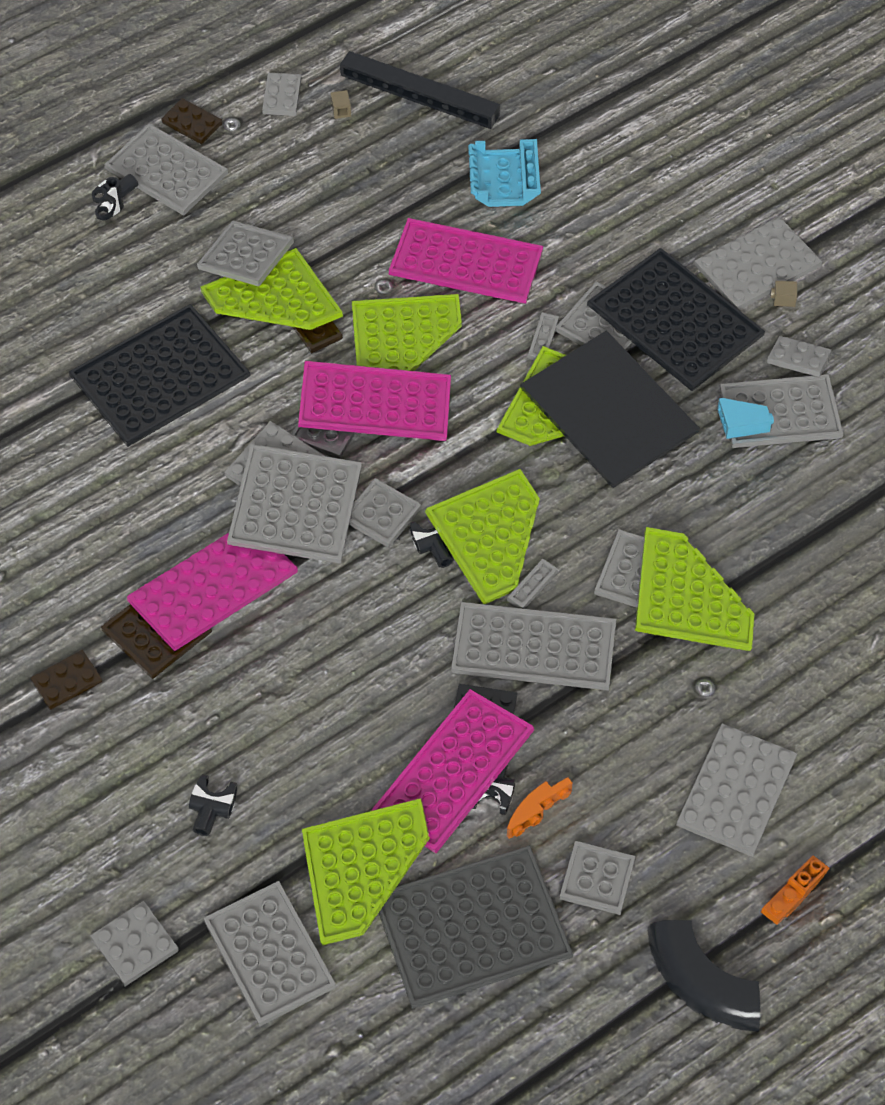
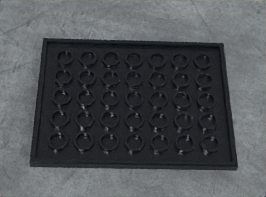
[587,248,765,391]
[69,304,251,447]
[520,330,700,488]

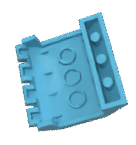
[468,139,541,207]

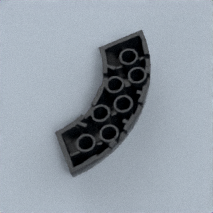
[647,920,760,1032]

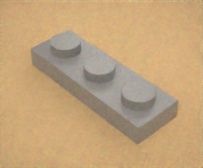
[528,312,559,360]
[507,559,558,609]

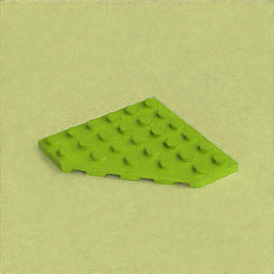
[200,248,343,330]
[352,294,462,371]
[497,346,566,446]
[425,469,540,605]
[635,527,754,651]
[302,798,430,945]

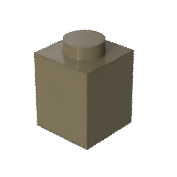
[331,90,351,119]
[770,281,797,307]

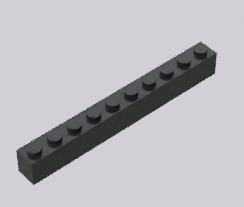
[340,51,500,129]

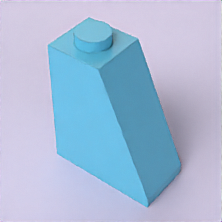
[717,398,774,439]

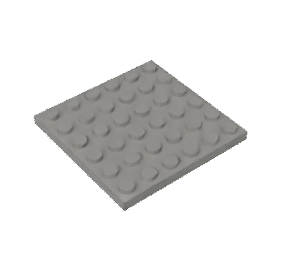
[227,444,362,564]

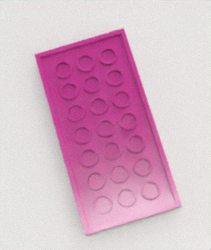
[389,218,543,304]
[298,361,451,441]
[127,533,298,651]
[371,689,534,854]

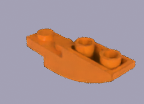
[507,777,573,839]
[761,855,829,925]

